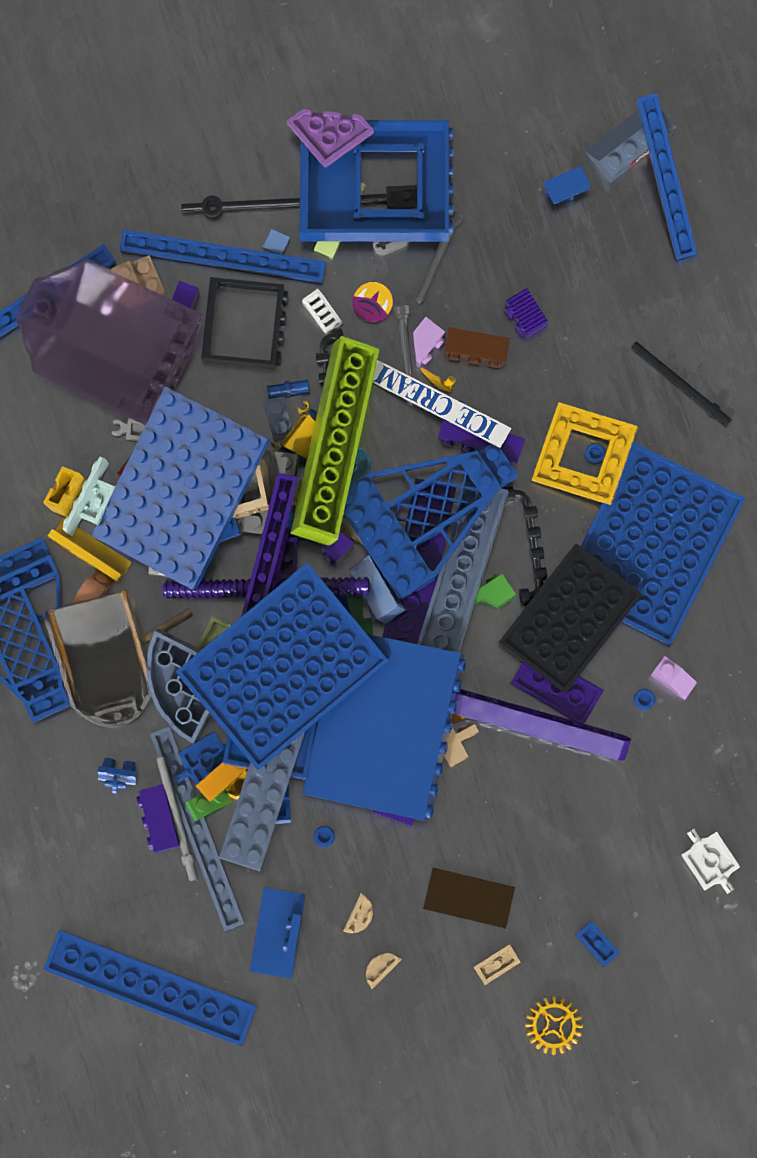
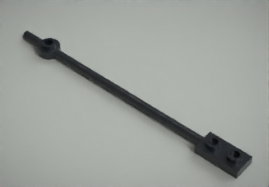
[181,185,417,217]

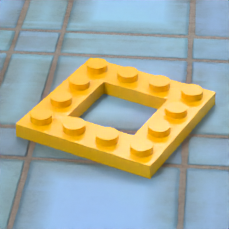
[532,402,638,505]

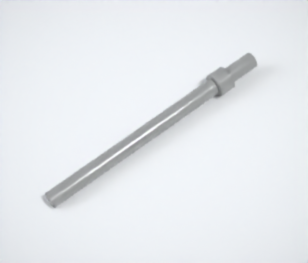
[156,756,198,881]

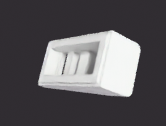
[302,289,343,335]

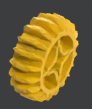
[525,996,583,1055]

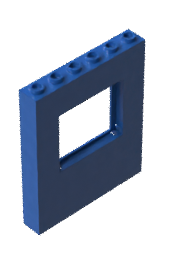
[299,120,453,242]

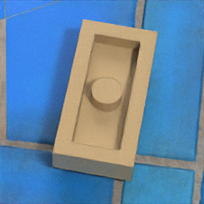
[474,944,521,985]

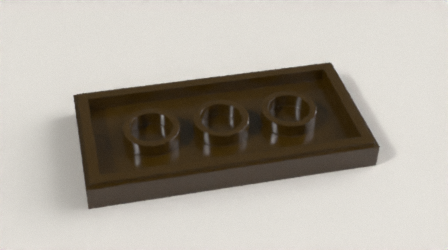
[423,868,515,929]

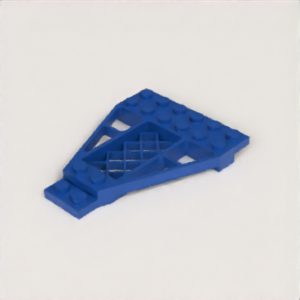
[344,444,519,601]
[0,537,72,723]

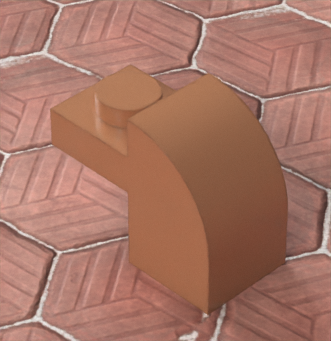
[70,570,114,620]

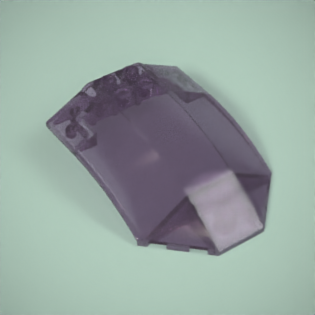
[16,259,203,426]

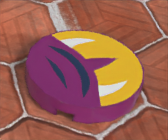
[352,281,393,323]

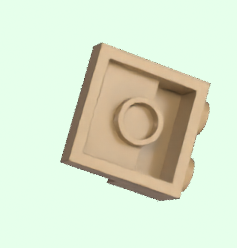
[109,255,166,309]

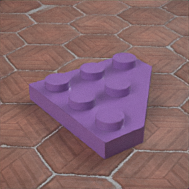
[287,109,374,168]

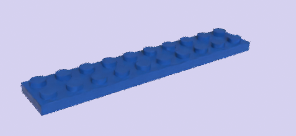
[43,930,257,1047]

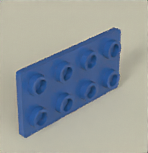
[250,888,305,978]

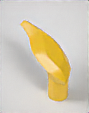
[420,367,456,392]

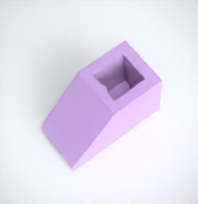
[413,317,446,368]

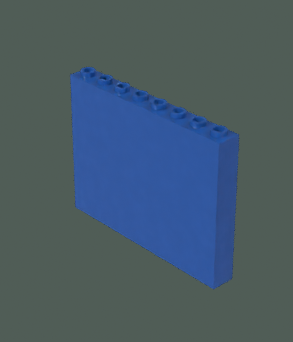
[302,634,466,822]

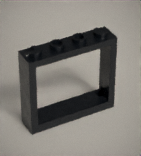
[201,277,288,369]

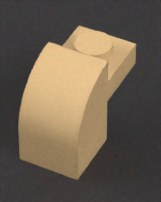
[443,723,479,768]

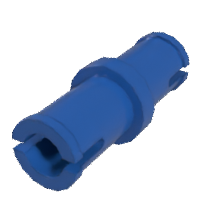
[267,379,310,398]

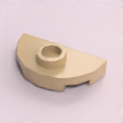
[343,893,373,933]
[366,953,402,989]

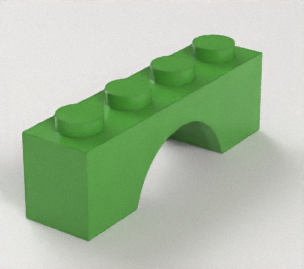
[475,574,516,608]

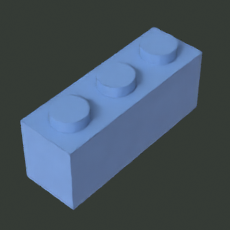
[349,555,405,624]

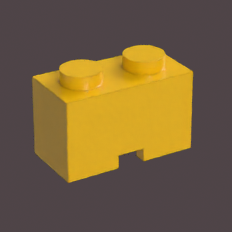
[43,466,86,517]

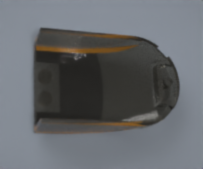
[45,590,151,727]

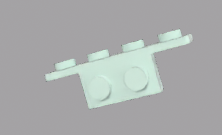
[63,456,115,536]

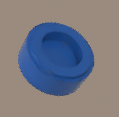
[585,443,606,465]
[634,689,655,710]
[314,826,335,847]

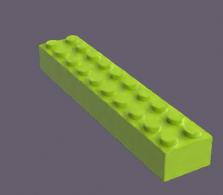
[290,336,380,546]

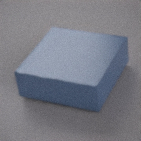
[263,229,290,255]

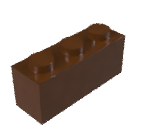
[444,327,510,368]

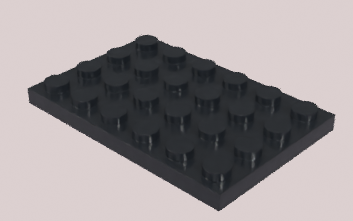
[499,543,642,694]

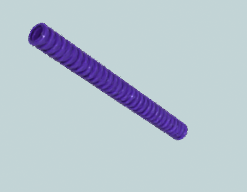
[162,577,370,599]

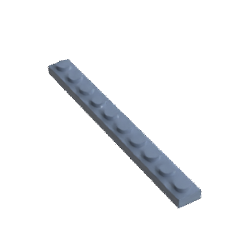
[150,726,245,931]

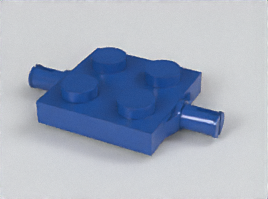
[173,732,226,785]

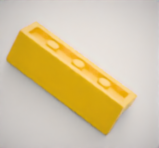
[47,518,132,584]

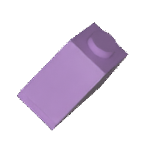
[651,656,697,700]

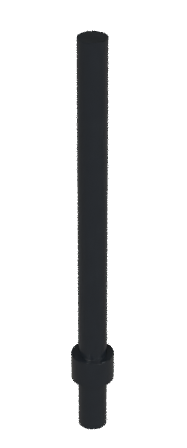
[631,341,732,426]

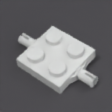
[681,829,740,894]

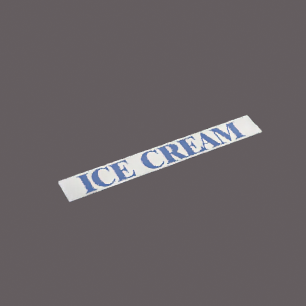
[373,360,512,448]

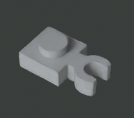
[112,418,148,441]

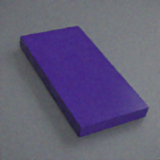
[510,662,604,723]

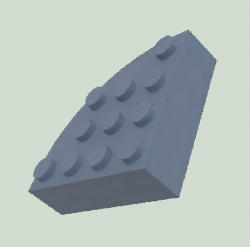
[147,628,210,744]

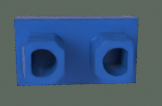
[98,758,137,794]

